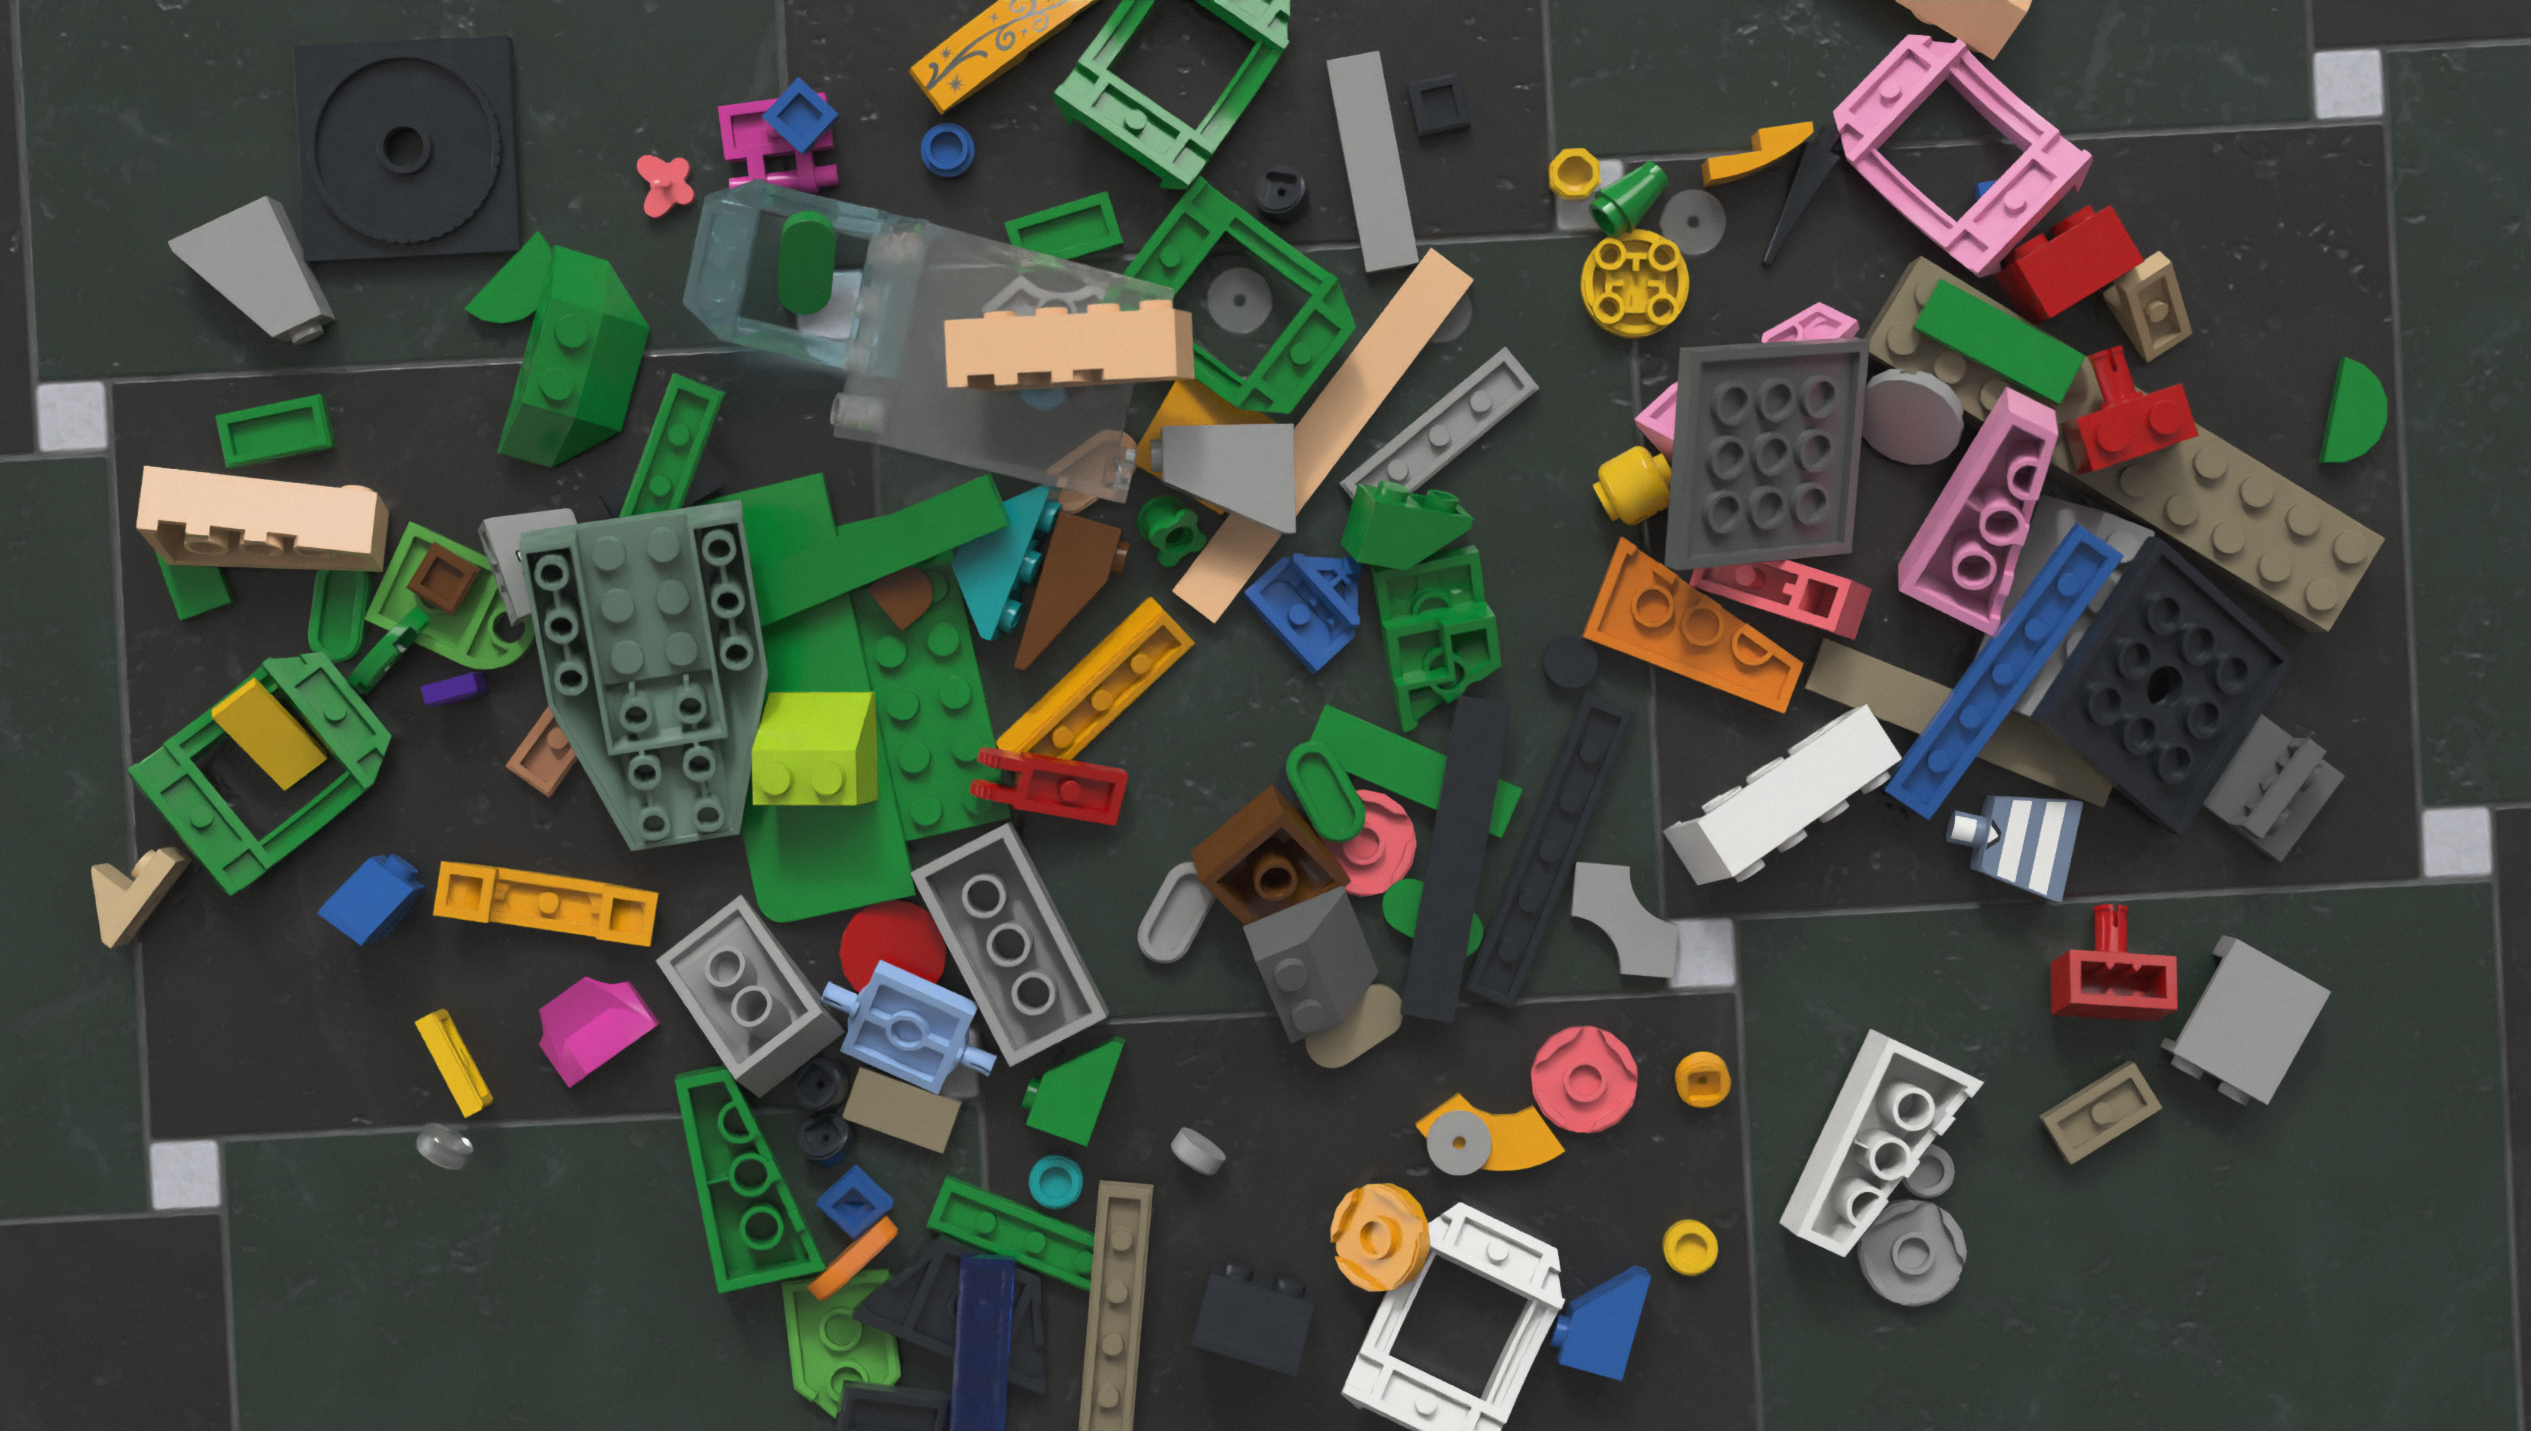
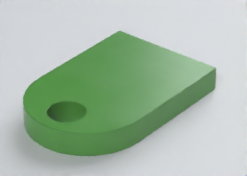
[364,522,536,670]

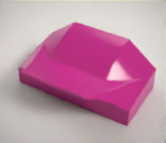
[538,976,660,1088]

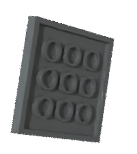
[1665,337,1870,571]

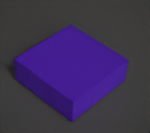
[420,672,489,707]

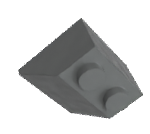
[1243,886,1379,1043]

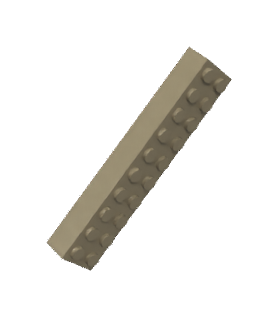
[1864,256,2385,633]

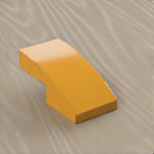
[1701,121,1814,187]

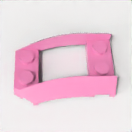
[1833,34,2093,278]

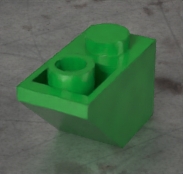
[1341,481,1474,571]

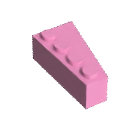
[1898,387,2058,636]

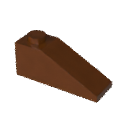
[1014,511,1130,670]

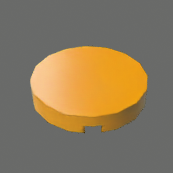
[1330,1183,1430,1292]

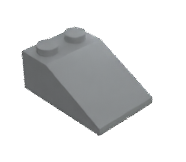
[655,895,845,1098]

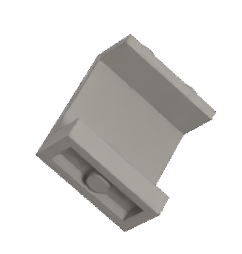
[2160,935,2331,1106]

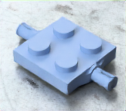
[820,960,997,1095]

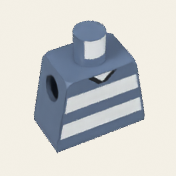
[1946,795,2083,903]

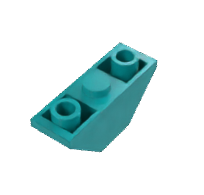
[952,485,1063,641]

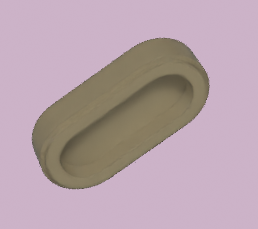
[1305,983,1404,1068]

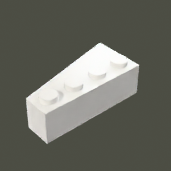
[1663,704,1902,885]
[1779,1029,1984,1257]

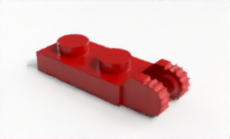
[970,747,1128,826]

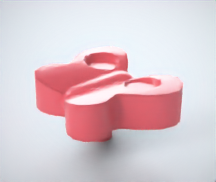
[637,155,696,220]

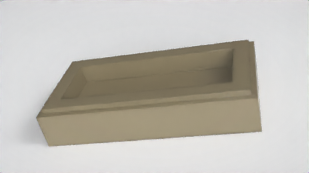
[842,1066,962,1154]

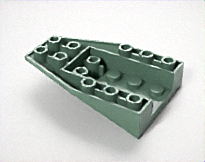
[519,500,768,851]

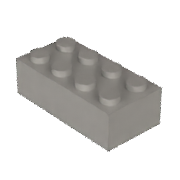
[910,821,1109,1067]

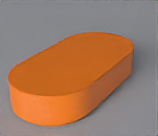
[807,1215,898,1302]

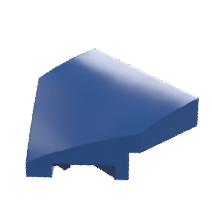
[1241,553,1361,674]

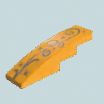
[909,0,1100,115]

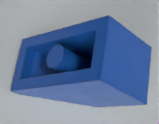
[317,854,426,946]
[1549,1265,1651,1381]

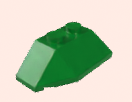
[497,245,650,468]

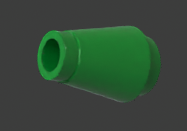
[1588,161,1669,238]

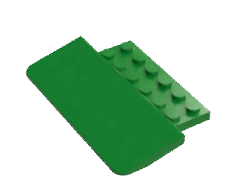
[686,473,1013,923]

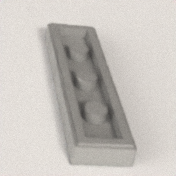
[1326,51,1419,274]
[1339,346,1539,500]

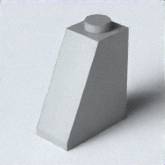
[168,196,336,345]
[1150,424,1296,535]

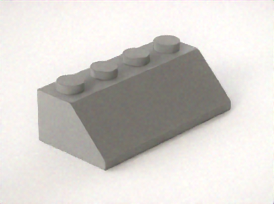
[1975,495,2155,723]

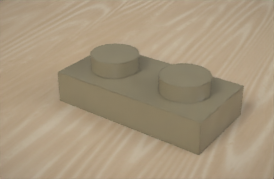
[2038,1060,2162,1165]

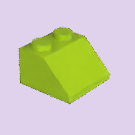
[752,692,878,805]

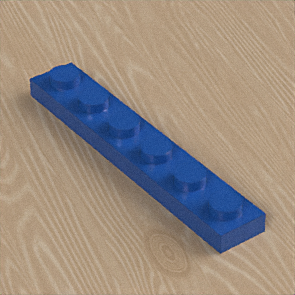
[1883,522,2124,820]

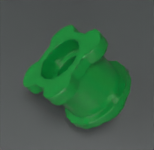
[1136,494,1206,567]

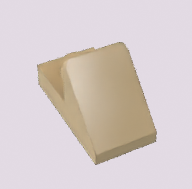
[2103,251,2193,363]
[91,846,192,948]

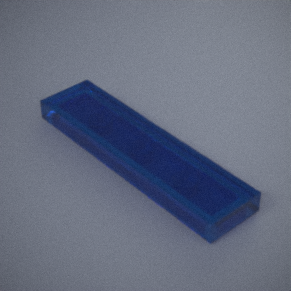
[949,1253,1015,1431]

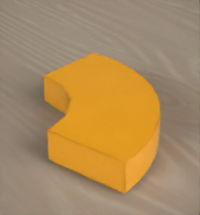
[1415,1093,1565,1171]

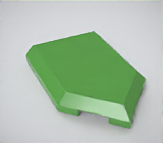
[782,1268,901,1419]

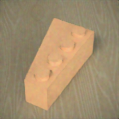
[944,300,1194,392]
[136,466,389,572]

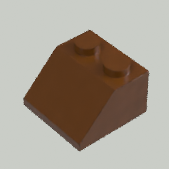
[1191,784,1351,925]

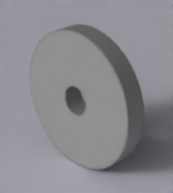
[1427,1110,1492,1175]

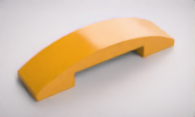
[433,861,659,947]

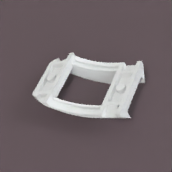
[1341,1202,1565,1431]

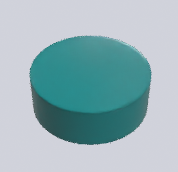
[1029,1153,1083,1209]

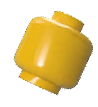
[1593,446,1671,526]

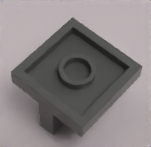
[2201,714,2345,862]

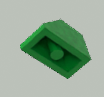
[1021,1036,1126,1147]

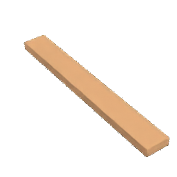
[1172,248,1474,623]

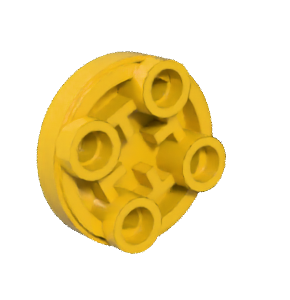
[1580,229,1689,339]

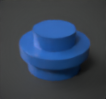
[921,123,975,178]

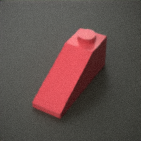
[1689,560,1872,640]

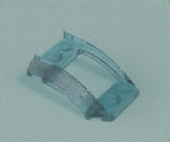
[682,178,930,380]

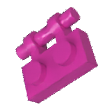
[718,92,839,202]

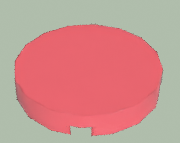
[1312,789,1417,897]
[1530,1025,1638,1133]

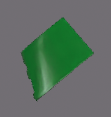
[1370,545,1502,732]

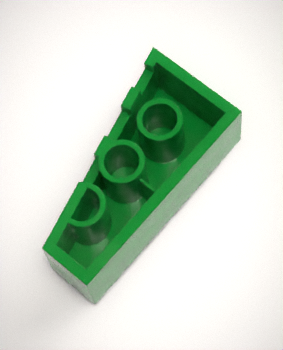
[675,1064,826,1294]

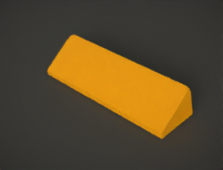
[996,597,1196,760]

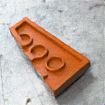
[1582,536,1804,714]

